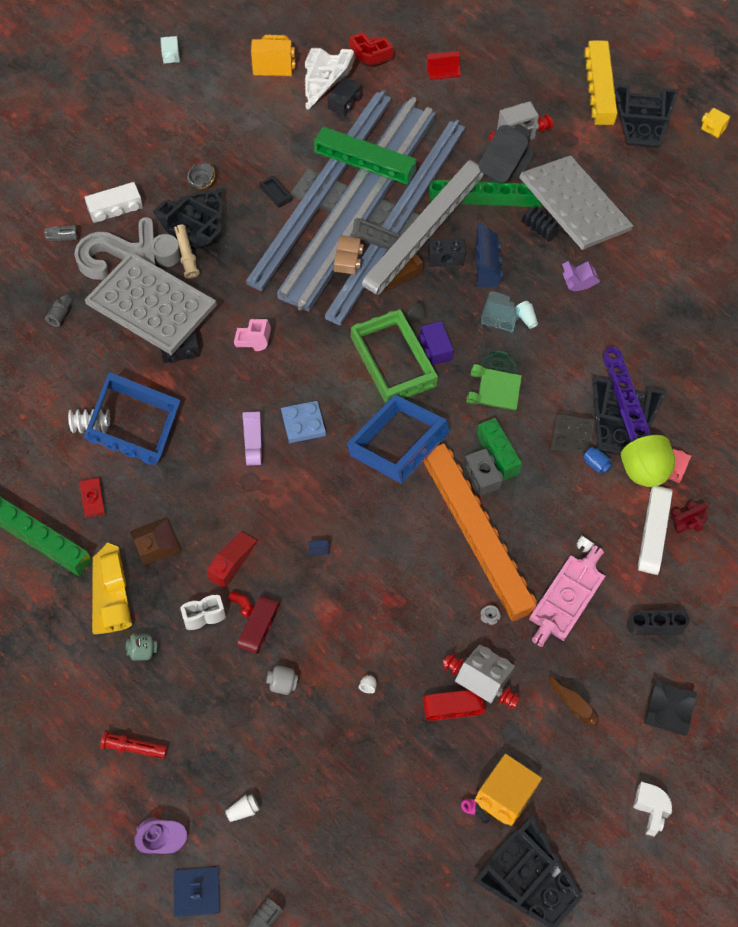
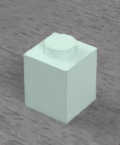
[161,36,180,63]

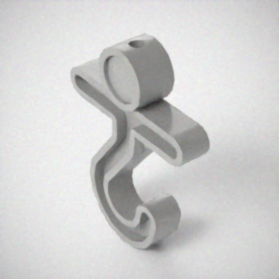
[74,217,181,280]

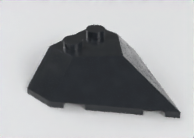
[153,187,223,248]

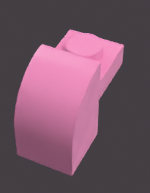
[234,319,271,351]

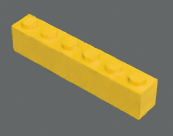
[584,41,617,125]

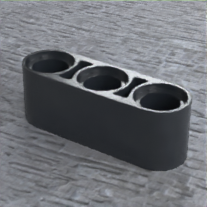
[627,610,690,635]

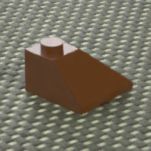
[130,517,181,566]

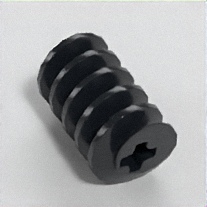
[521,206,559,242]

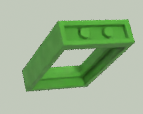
[351,309,438,404]

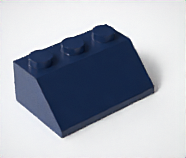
[475,223,503,287]

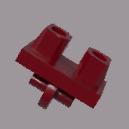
[671,501,708,534]

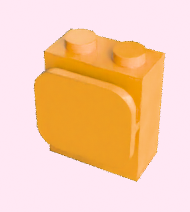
[251,35,295,76]
[475,754,542,826]

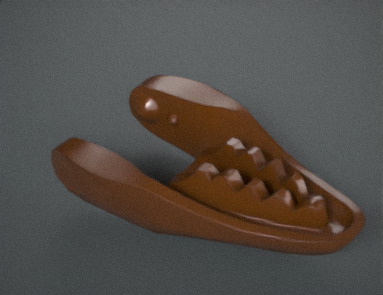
[549,675,599,726]

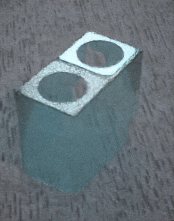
[481,291,520,333]

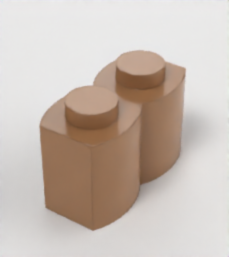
[334,235,364,275]

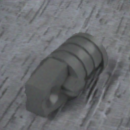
[45,224,78,241]
[45,295,72,327]
[247,898,283,927]

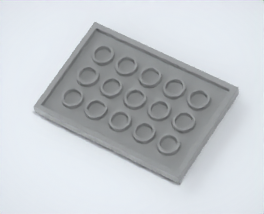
[519,155,633,250]
[85,252,217,355]

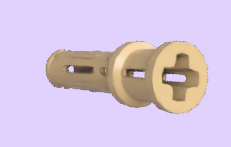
[174,225,200,278]

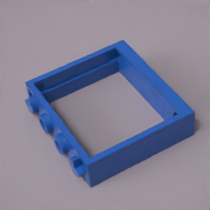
[83,372,180,465]
[346,395,450,484]

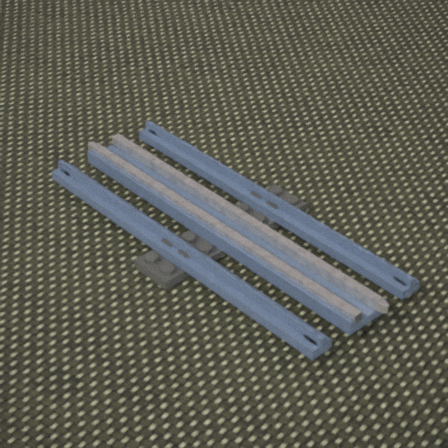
[246,90,465,326]

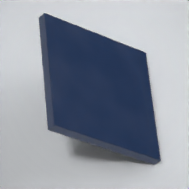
[174,867,220,917]

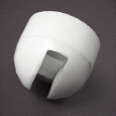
[577,535,595,552]
[359,675,377,693]

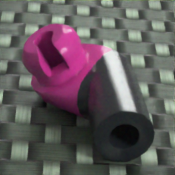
[461,799,492,824]

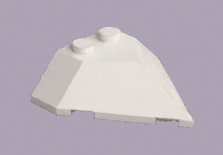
[305,48,355,110]

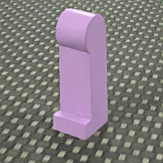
[242,412,262,466]

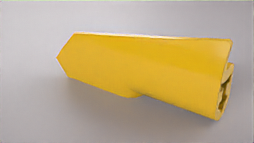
[92,542,132,634]

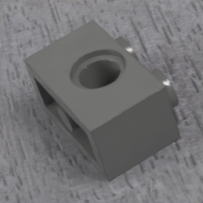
[464,449,503,496]

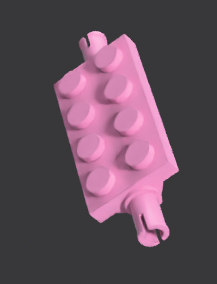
[529,546,605,647]

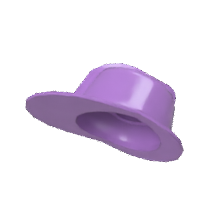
[135,817,187,854]

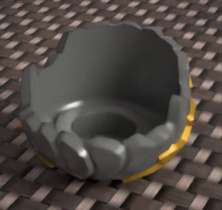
[187,162,215,189]

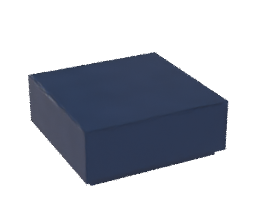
[308,540,329,556]

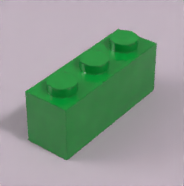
[477,418,522,481]

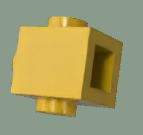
[701,108,730,138]

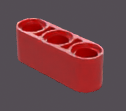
[423,690,486,721]

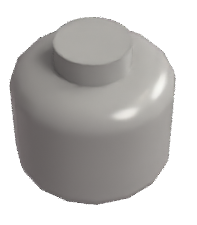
[266,665,298,695]

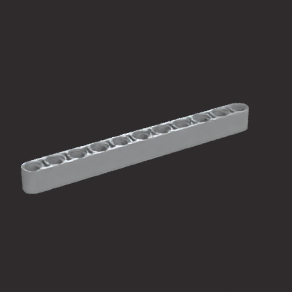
[362,160,484,295]

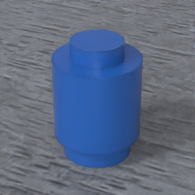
[583,447,612,474]

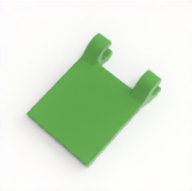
[466,364,521,411]

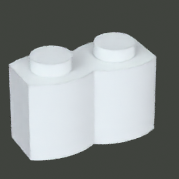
[180,595,226,630]

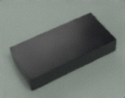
[259,176,293,208]

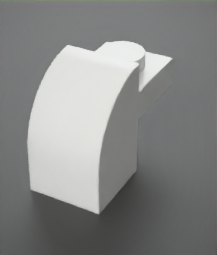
[633,782,672,836]

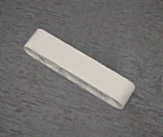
[637,486,672,575]

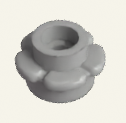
[481,605,500,625]

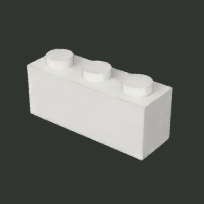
[85,182,143,223]

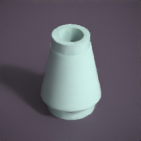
[516,301,538,329]

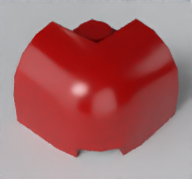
[349,32,393,66]

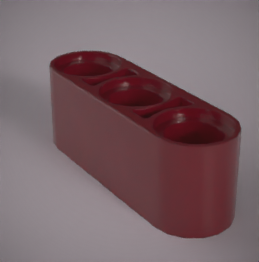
[237,595,280,655]

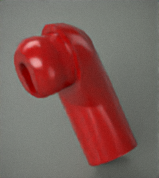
[229,591,254,618]

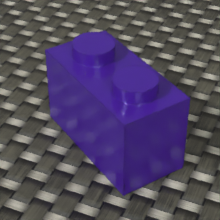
[418,321,454,366]

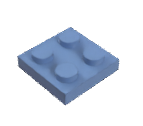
[281,401,326,443]

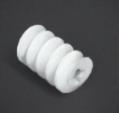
[68,409,110,433]

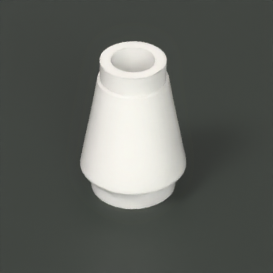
[225,794,260,822]

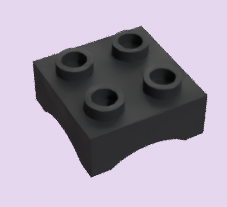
[644,680,698,736]

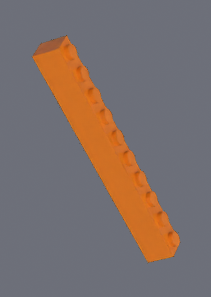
[423,444,537,622]

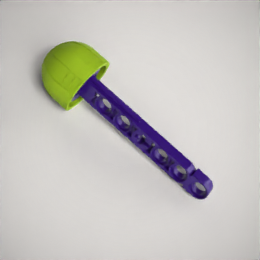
[603,347,675,487]

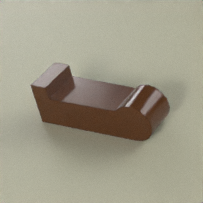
[382,254,423,292]

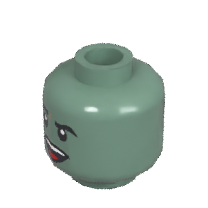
[126,633,157,661]

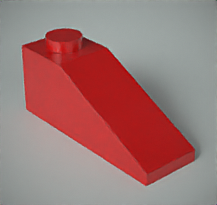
[207,532,258,589]

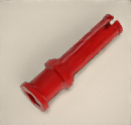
[100,730,168,759]

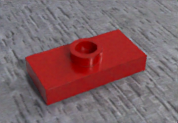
[79,478,105,518]

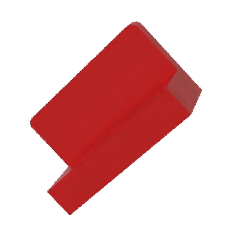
[426,51,461,80]

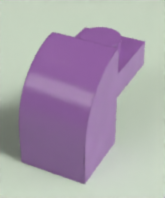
[562,261,600,291]

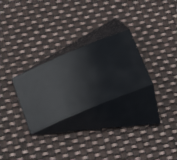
[613,84,679,147]
[593,376,667,455]
[473,815,583,927]

